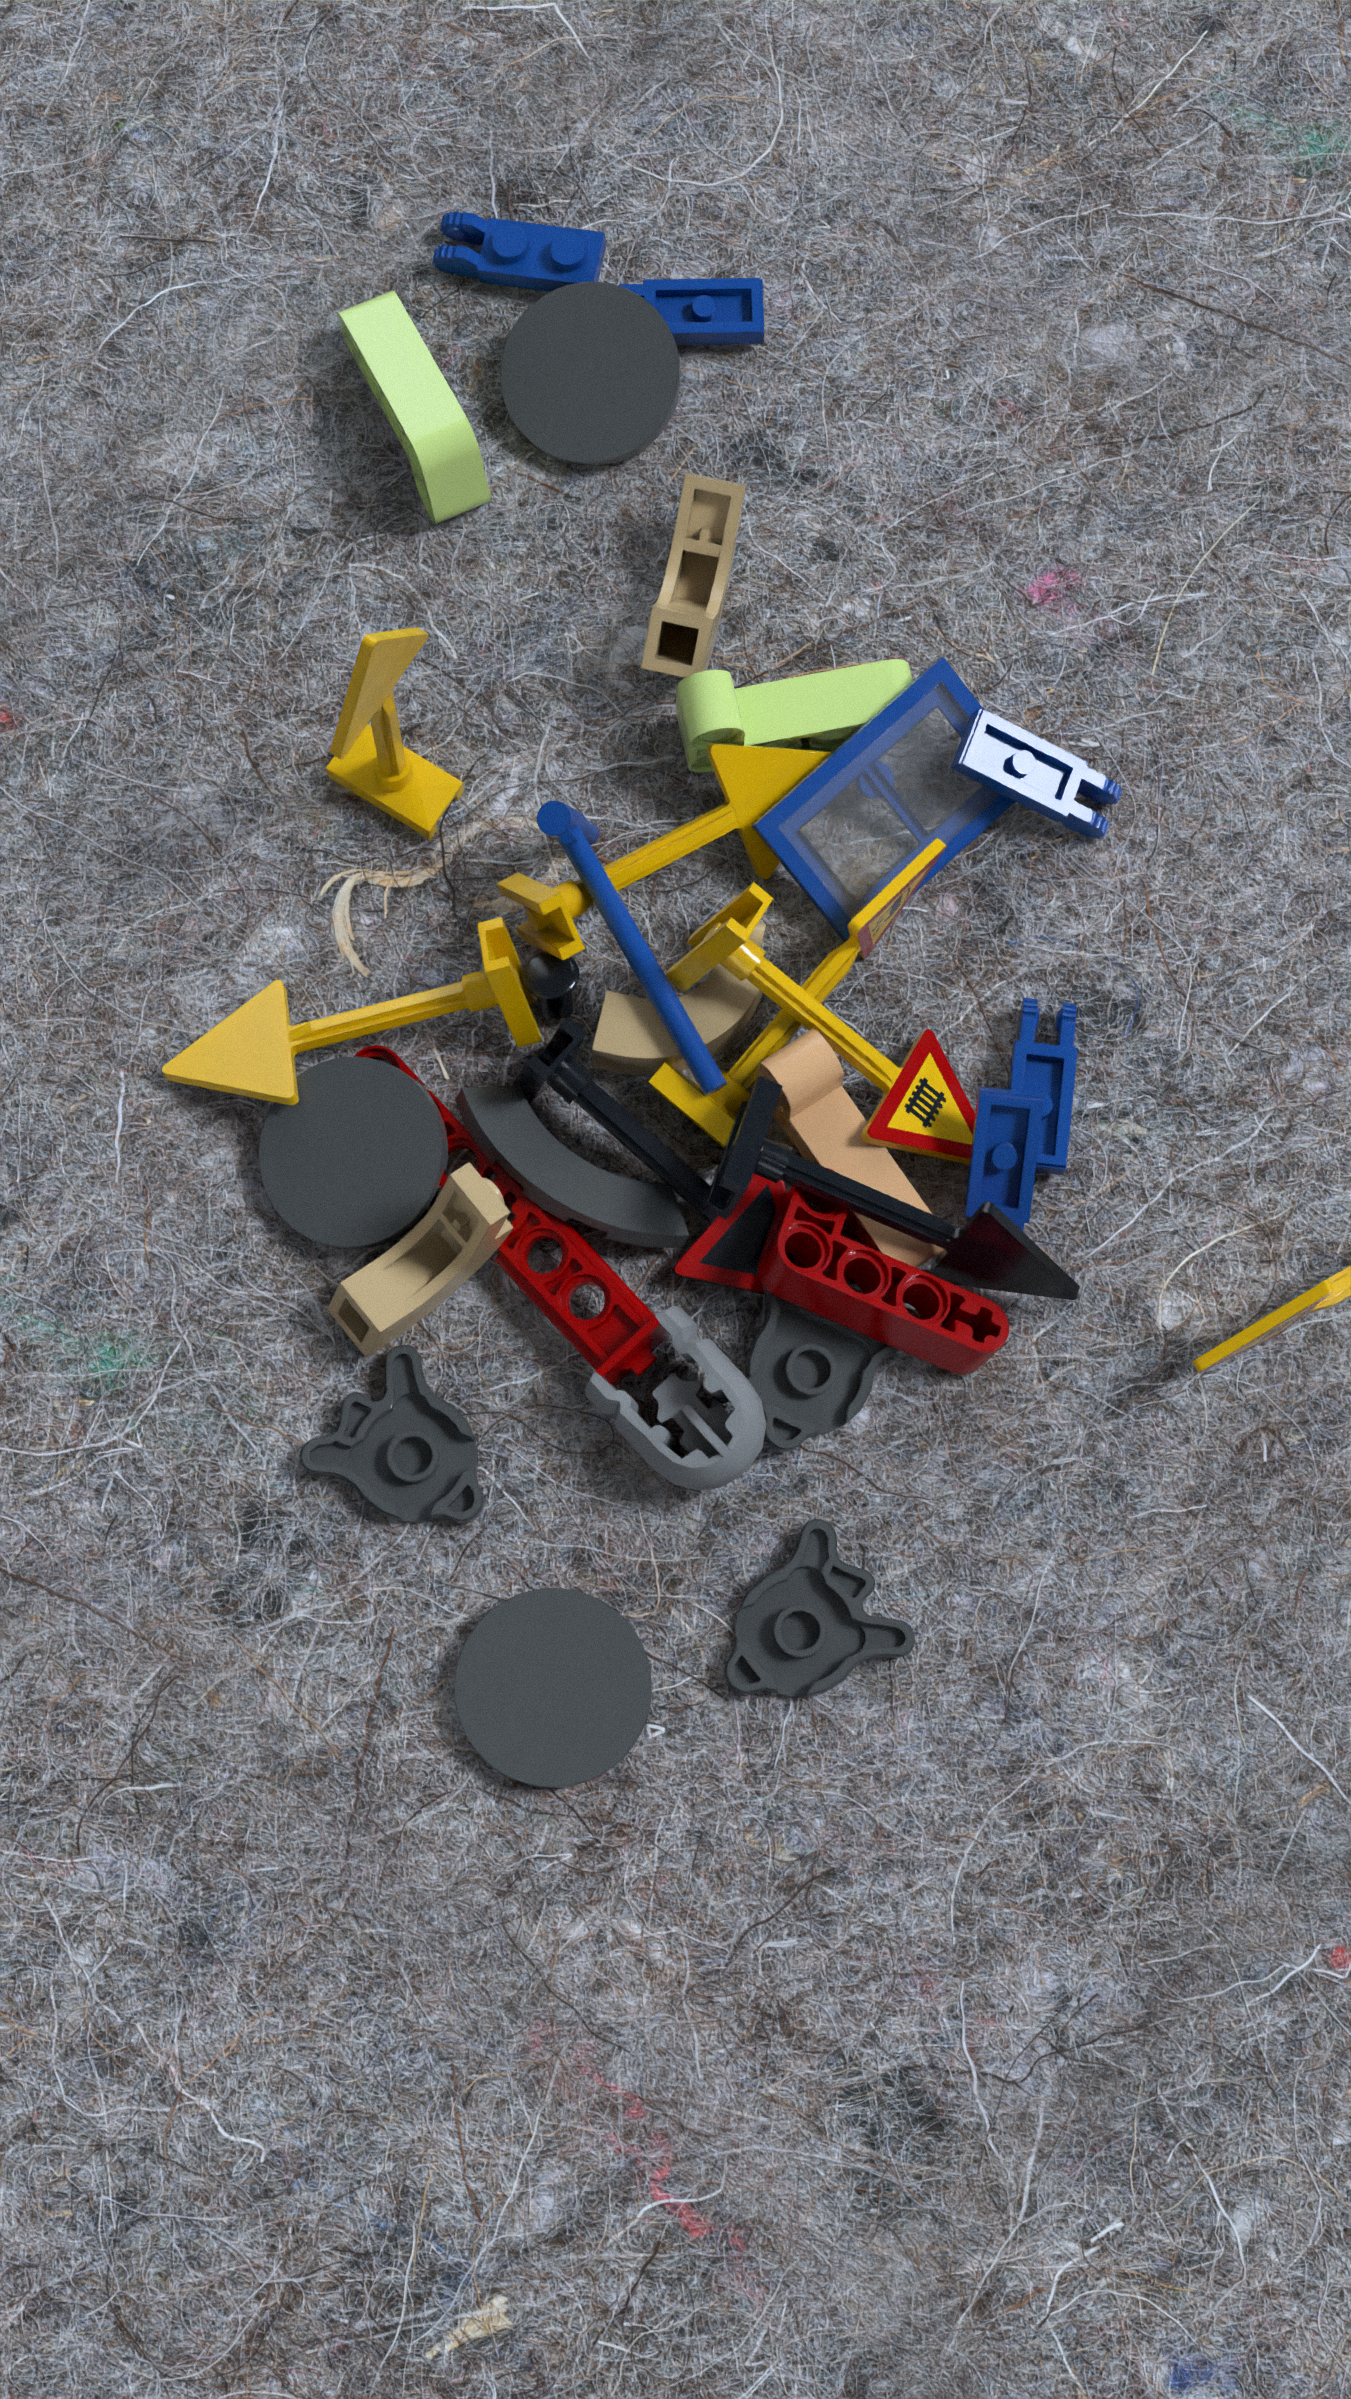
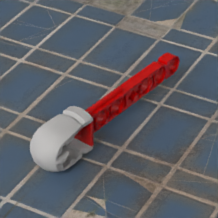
[354,1045,766,1490]

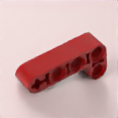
[758,1168,1009,1375]

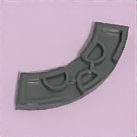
[455,1085,689,1248]

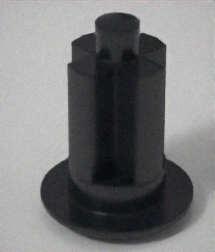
[523,951,580,1021]

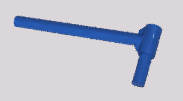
[537,801,727,1096]

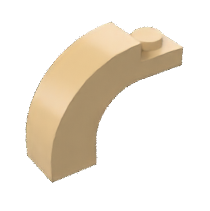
[641,473,747,677]
[592,895,767,1076]
[327,1162,514,1358]

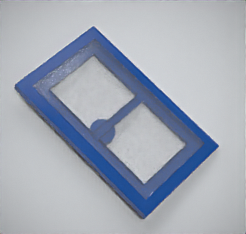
[751,657,1016,942]

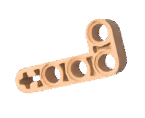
[756,1028,945,1268]

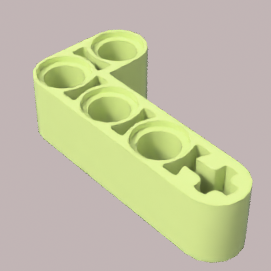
[337,290,491,524]
[676,659,923,773]

